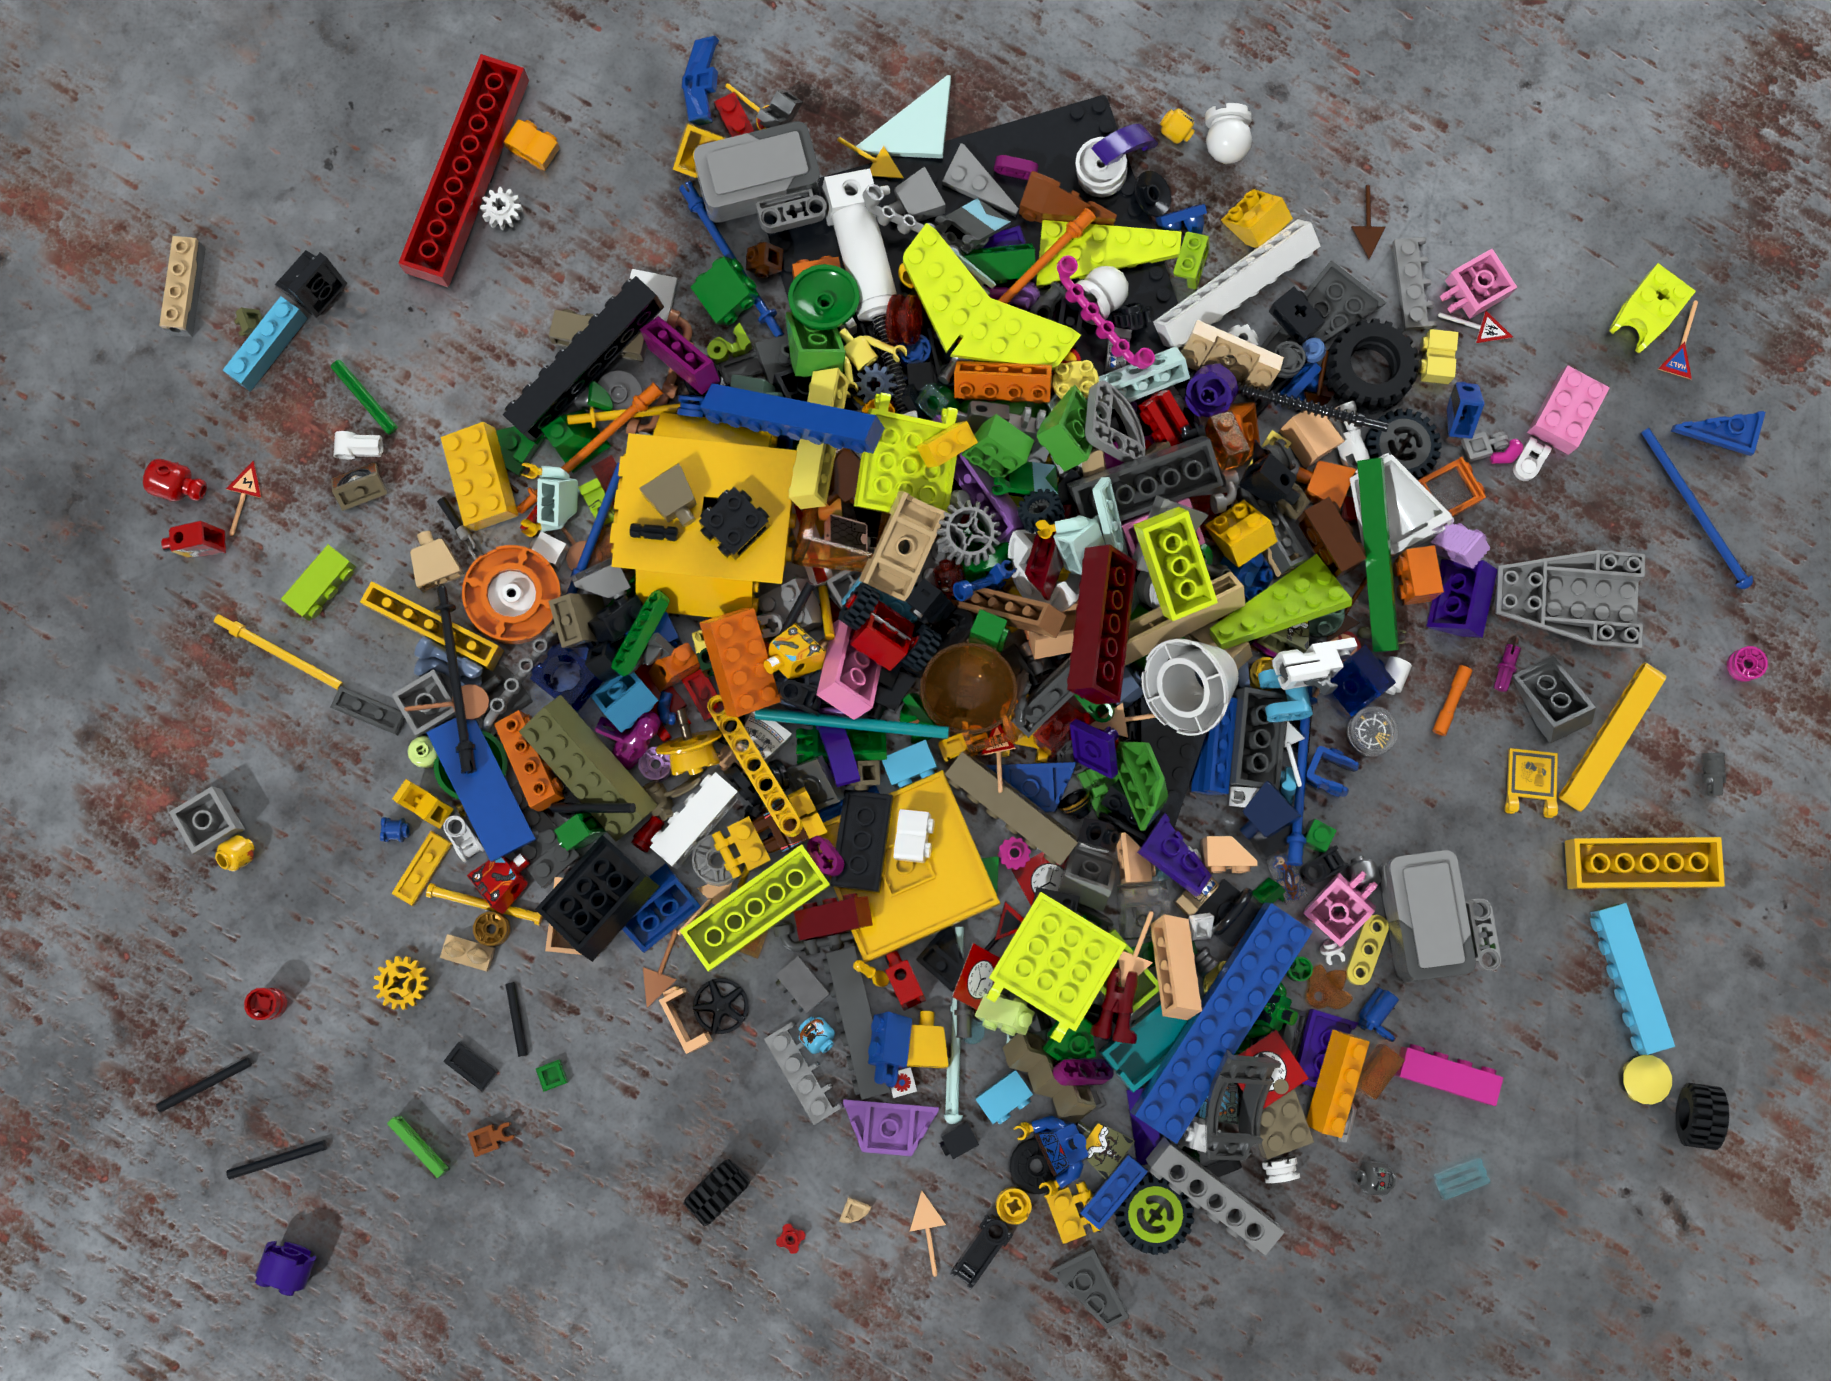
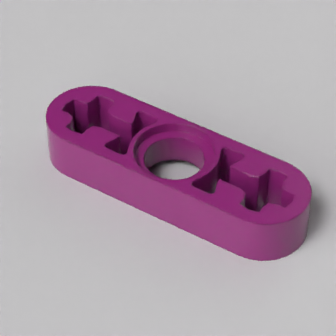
[1053,1059,1114,1086]

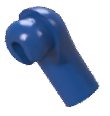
[657,691,677,725]

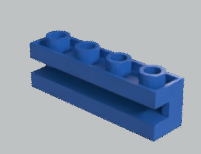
[1191,697,1238,795]

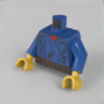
[1014,1116,1088,1198]

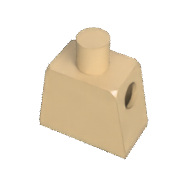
[410,531,465,592]

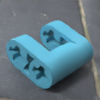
[1258,669,1313,722]

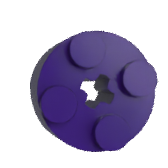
[1185,363,1239,419]
[255,1241,316,1296]

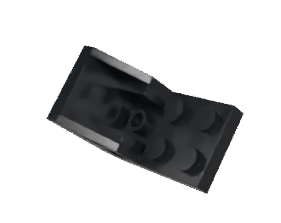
[275,250,348,318]

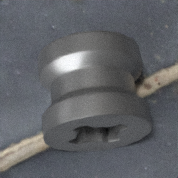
[1194,946,1220,977]

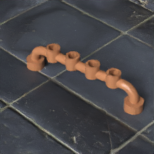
[626,309,694,434]

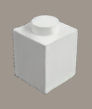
[529,532,569,570]

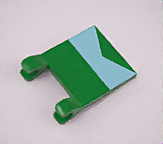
[992,461,1058,495]

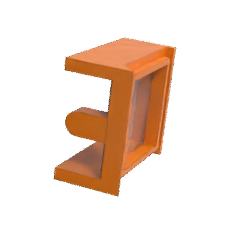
[1418,457,1486,517]

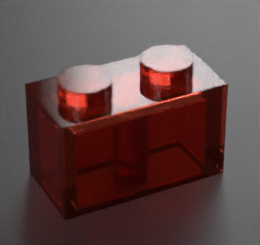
[1033,701,1084,758]

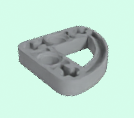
[1085,381,1146,463]

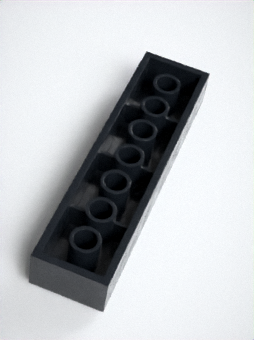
[503,276,664,443]

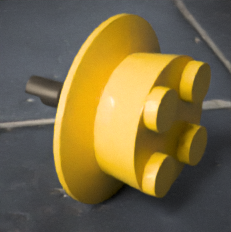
[655,708,722,775]

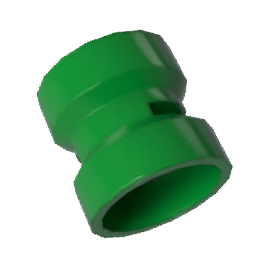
[1285,957,1313,981]

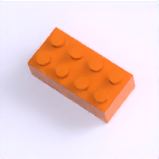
[699,608,781,717]

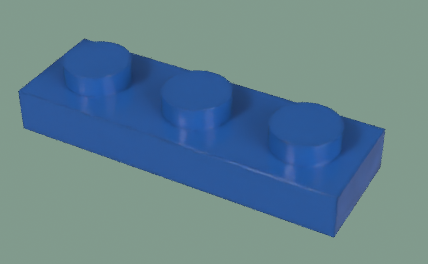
[1080,1154,1148,1230]

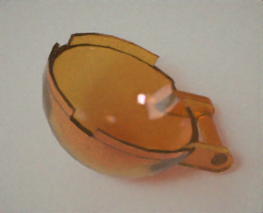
[920,641,1018,756]

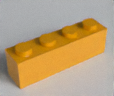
[1306,1029,1370,1138]

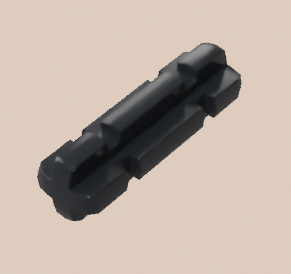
[629,523,678,541]

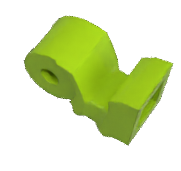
[707,323,753,365]

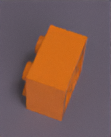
[1393,545,1444,606]

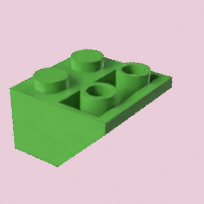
[961,414,1034,478]

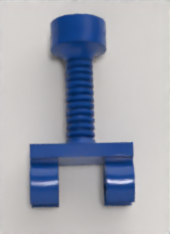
[953,560,1016,601]

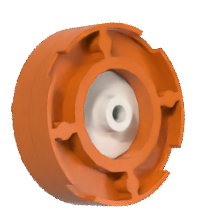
[462,545,561,644]

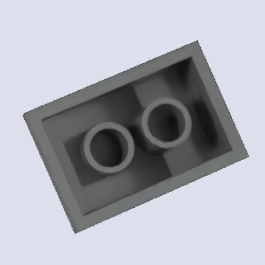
[1512,656,1596,743]

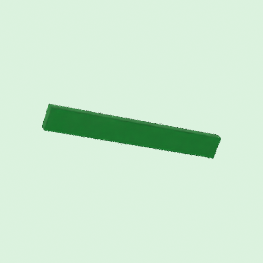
[1357,458,1399,652]

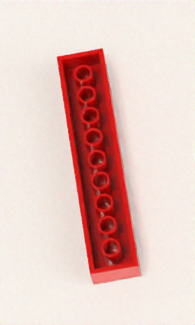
[398,54,529,288]

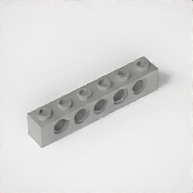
[1146,1136,1285,1255]

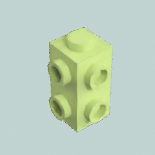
[975,994,1035,1036]

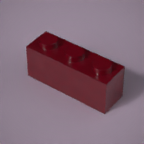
[794,893,873,941]

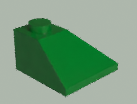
[541,409,611,474]

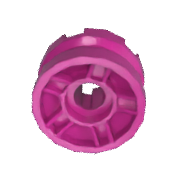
[1727,646,1768,682]

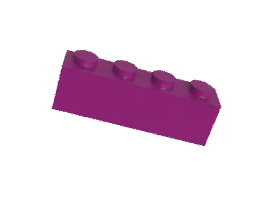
[640,316,720,395]

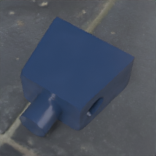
[1239,781,1302,840]

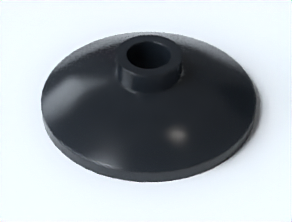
[1135,171,1171,217]

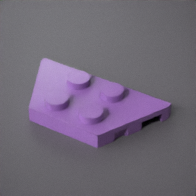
[843,1099,939,1156]

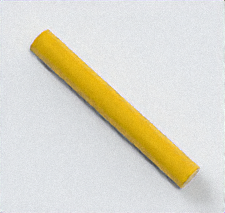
[818,585,835,640]

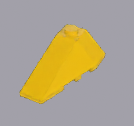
[673,123,726,178]

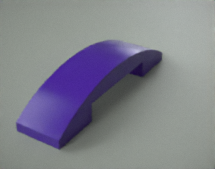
[1091,124,1158,166]
[816,704,860,787]

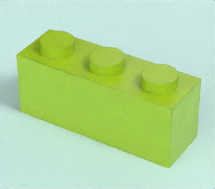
[281,544,356,621]

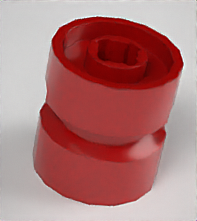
[244,988,287,1020]

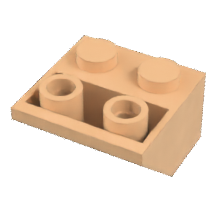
[1200,836,1258,874]

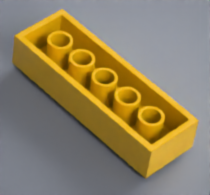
[1565,837,1725,889]

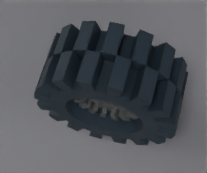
[1017,489,1065,535]

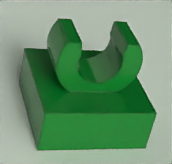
[1253,877,1286,904]

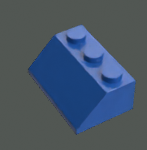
[622,863,701,953]

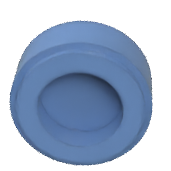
[1302,338,1326,363]

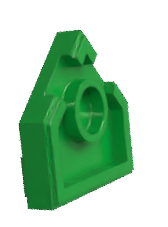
[496,426,545,477]
[1043,1017,1096,1062]

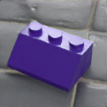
[1426,559,1497,638]

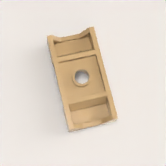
[1179,320,1284,390]
[859,491,946,602]

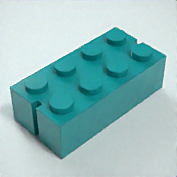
[1098,1000,1189,1092]

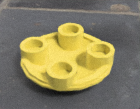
[1052,360,1099,399]
[1623,1055,1672,1105]

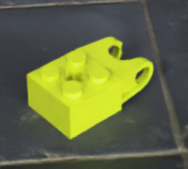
[1609,263,1696,353]

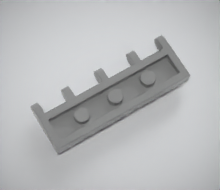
[1392,237,1437,331]
[764,1021,844,1125]

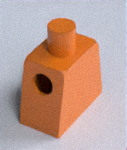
[1296,461,1356,509]

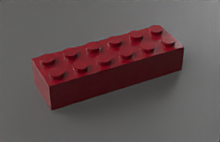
[1067,544,1137,705]

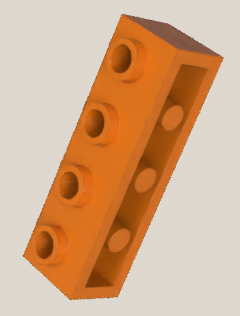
[954,361,1052,404]
[494,710,565,812]

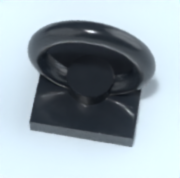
[1194,879,1261,948]

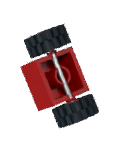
[838,583,941,672]

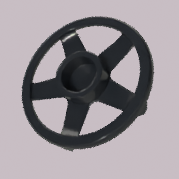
[693,978,748,1034]

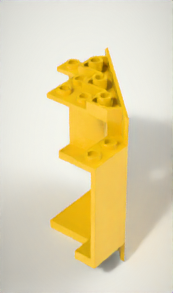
[610,413,797,618]

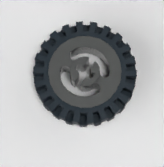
[1364,408,1442,480]

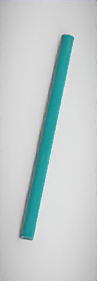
[755,708,949,739]

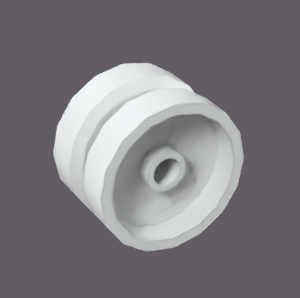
[1075,137,1127,198]

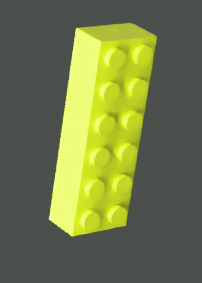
[680,844,830,972]

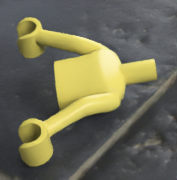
[839,328,907,398]

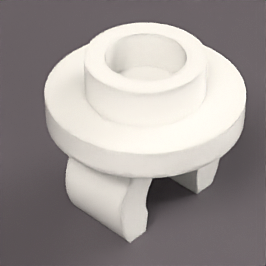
[1320,939,1345,965]

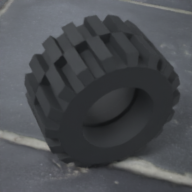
[1676,1083,1729,1150]
[683,1159,750,1226]

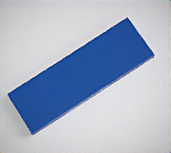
[426,718,536,862]

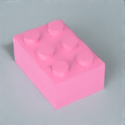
[1527,365,1610,455]

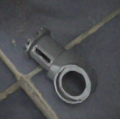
[1029,281,1067,320]

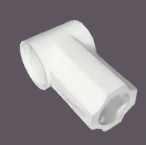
[333,431,383,460]

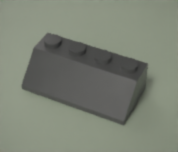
[1229,687,1287,790]

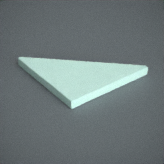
[855,75,951,158]

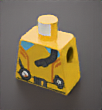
[764,623,826,679]

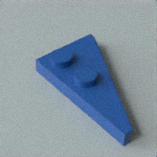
[1671,411,1766,456]

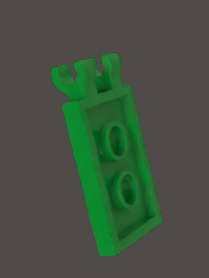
[796,725,887,764]

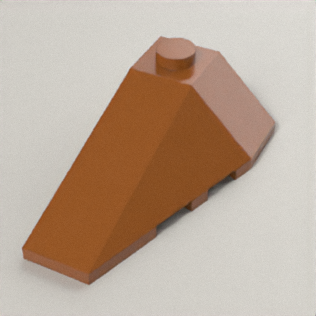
[1019,171,1117,226]

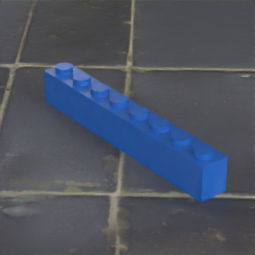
[700,383,885,454]

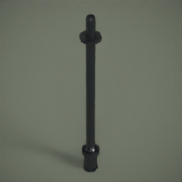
[433,585,477,774]

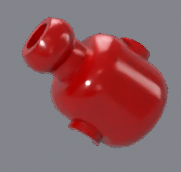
[143,459,207,501]

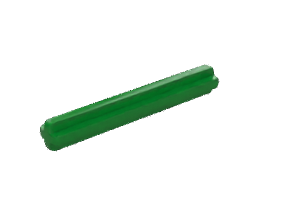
[331,360,398,435]

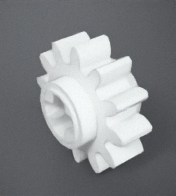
[480,187,523,230]

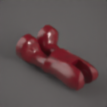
[1090,967,1138,1044]

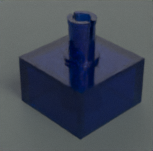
[1330,645,1396,717]

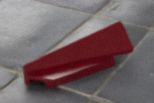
[1025,504,1076,601]

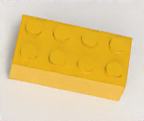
[440,422,519,531]

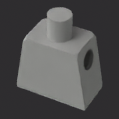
[888,167,945,222]

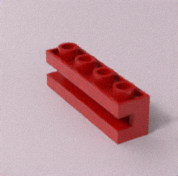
[1138,390,1191,446]

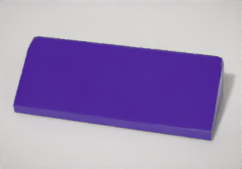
[1126,1087,1161,1165]

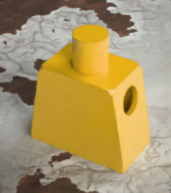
[907,1011,948,1069]

